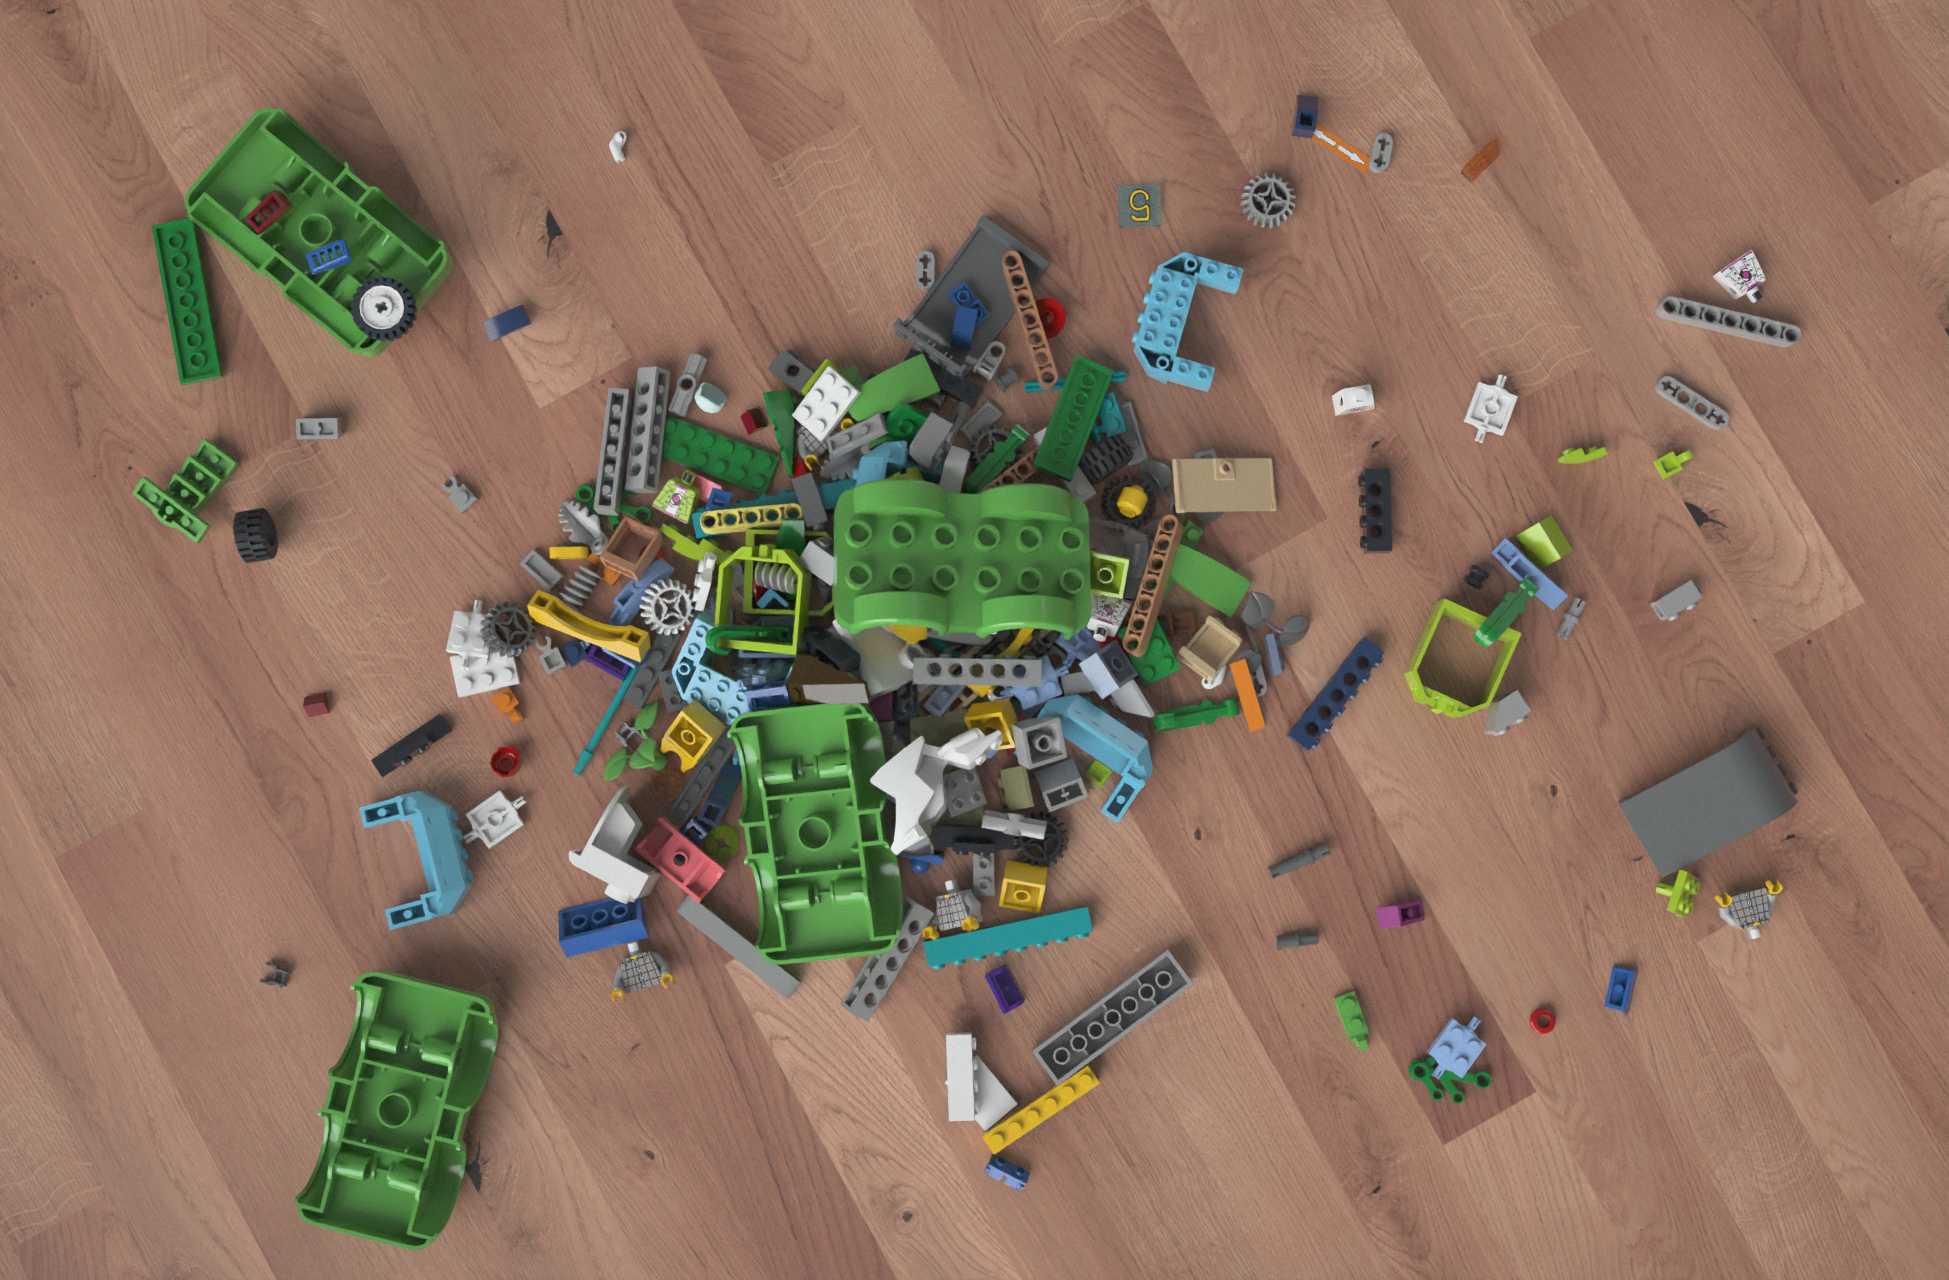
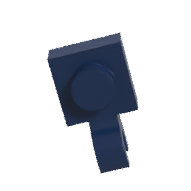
[559,638,594,667]

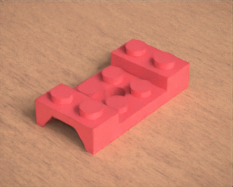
[634,816,728,903]

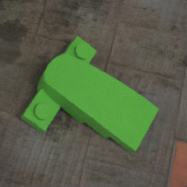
[838,353,940,449]
[132,439,239,543]
[1150,520,1252,618]

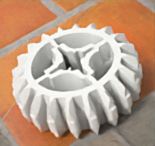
[640,579,695,635]

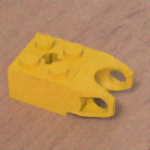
[660,699,726,774]

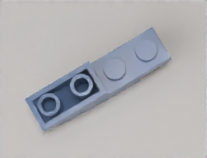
[1491,538,1569,610]
[607,558,675,626]

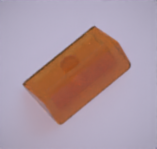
[1461,139,1499,182]

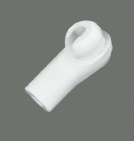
[609,131,627,163]
[1201,665,1227,689]

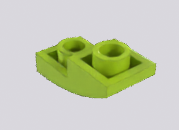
[1558,446,1607,464]

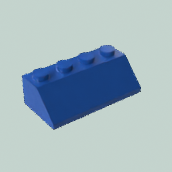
[558,898,648,958]

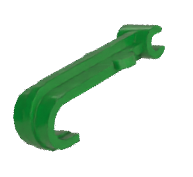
[962,424,1030,494]
[1472,577,1539,648]
[705,624,790,655]
[1153,699,1239,732]

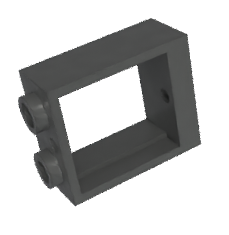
[791,473,830,532]

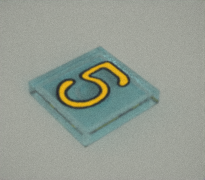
[1117,185,1160,228]

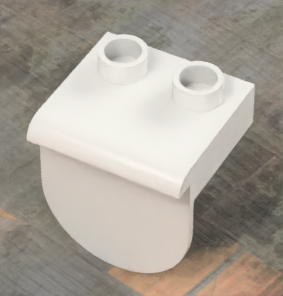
[828,620,933,704]
[569,785,662,904]

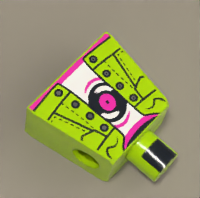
[652,470,700,524]

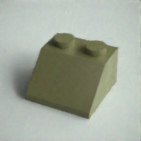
[997,766,1034,811]

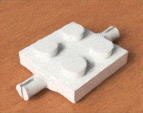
[1463,375,1518,443]
[692,552,717,611]
[446,600,497,669]
[463,790,527,849]

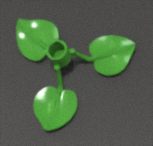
[604,700,668,780]

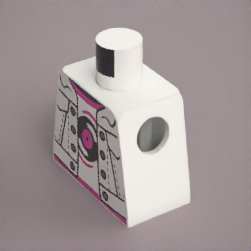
[1713,250,1766,303]
[1332,384,1375,416]
[1087,593,1131,641]

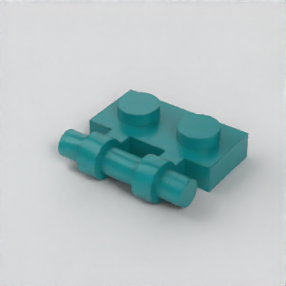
[1090,392,1129,444]

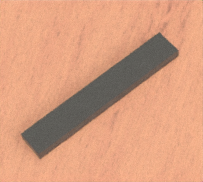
[665,723,736,829]

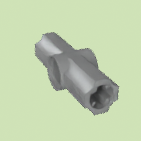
[668,353,708,417]
[982,810,1047,839]

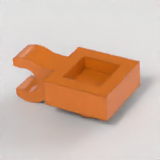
[587,552,622,586]
[491,686,524,724]

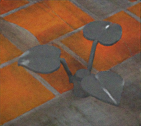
[1138,459,1224,552]
[1229,591,1310,678]

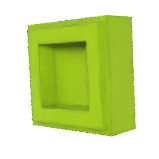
[1084,759,1113,788]

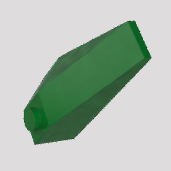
[771,518,806,600]

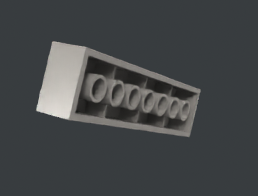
[1032,948,1193,1086]

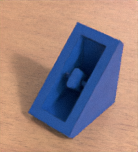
[950,305,978,350]

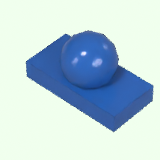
[901,850,944,874]

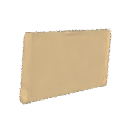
[1172,458,1277,513]

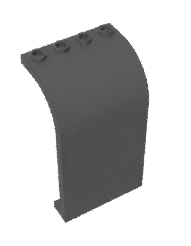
[894,215,1049,378]
[1618,725,1798,878]

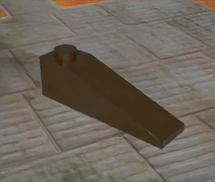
[787,652,871,704]

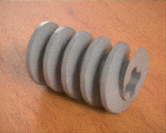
[755,561,798,594]
[559,565,603,612]

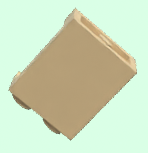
[1178,615,1242,683]

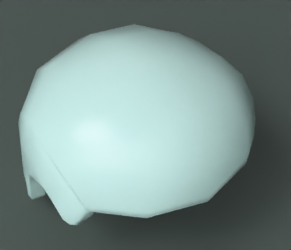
[695,382,727,413]

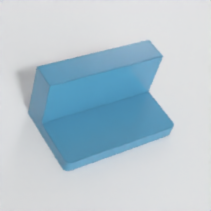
[757,588,792,610]

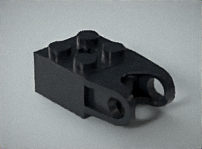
[803,625,861,678]

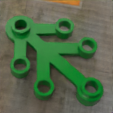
[576,484,652,533]
[1408,1056,1492,1104]

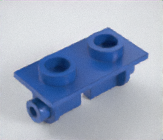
[984,1154,1030,1190]

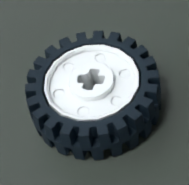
[351,277,417,341]

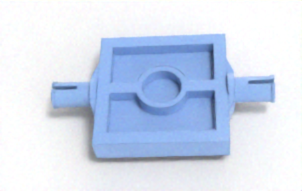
[1000,655,1069,710]
[1427,1016,1486,1079]

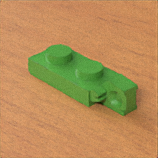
[1334,991,1369,1052]

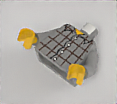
[795,418,856,470]
[922,879,983,940]
[1715,880,1782,939]
[611,941,677,1004]

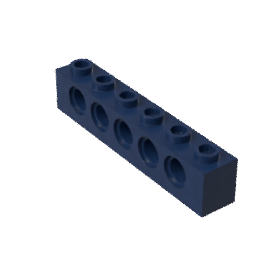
[1286,637,1384,751]

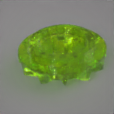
[705,826,739,860]

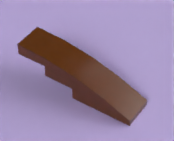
[1118,611,1198,636]

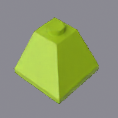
[1090,551,1130,599]

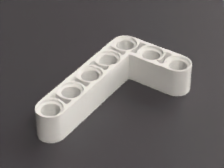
[939,445,971,494]

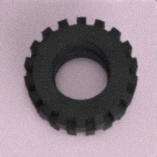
[1078,434,1134,484]
[233,508,278,563]

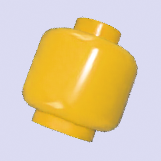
[1117,485,1148,517]

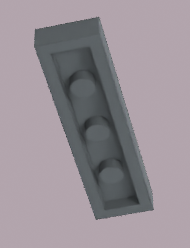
[623,632,682,708]

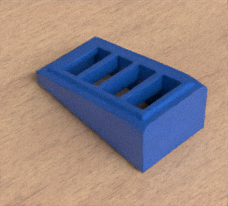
[306,239,353,275]
[676,816,711,863]

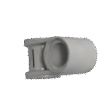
[972,341,1006,383]

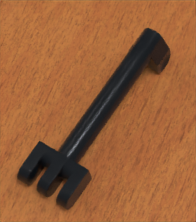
[955,629,1012,676]

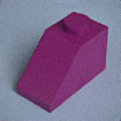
[1376,900,1424,928]

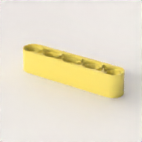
[700,503,803,534]

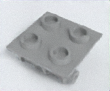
[943,767,987,817]

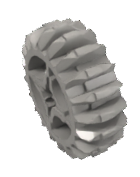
[1240,173,1296,229]

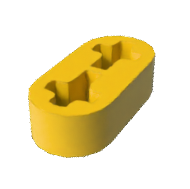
[550,547,589,559]

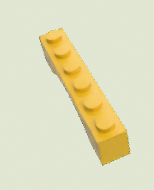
[527,590,651,662]
[966,628,1039,697]
[982,1064,1100,1154]

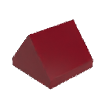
[740,408,767,435]
[303,693,330,717]

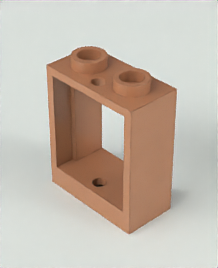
[599,517,664,582]

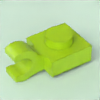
[1653,450,1693,479]

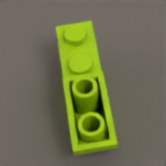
[659,524,740,566]

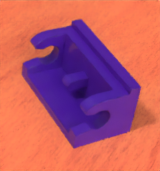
[585,644,631,681]
[985,965,1024,1014]

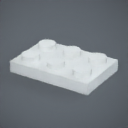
[792,366,861,442]
[450,643,521,698]

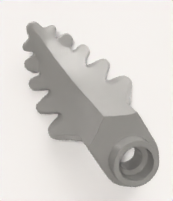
[819,443,880,480]
[558,500,609,556]

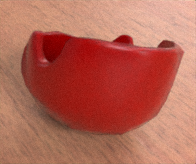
[490,745,522,778]

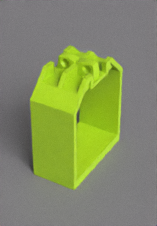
[743,529,834,619]
[714,544,812,655]
[1404,598,1522,718]

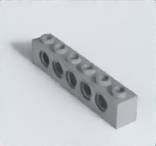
[625,366,670,494]
[594,388,634,516]
[913,654,1042,687]
[841,896,934,1022]

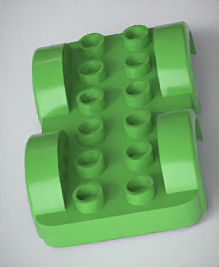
[184,107,453,357]
[834,478,1091,640]
[727,703,903,964]
[295,970,499,1250]

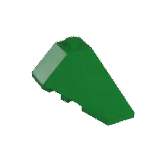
[763,390,798,478]

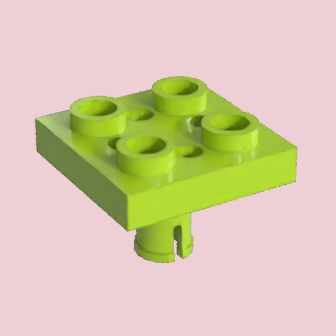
[1656,870,1700,918]

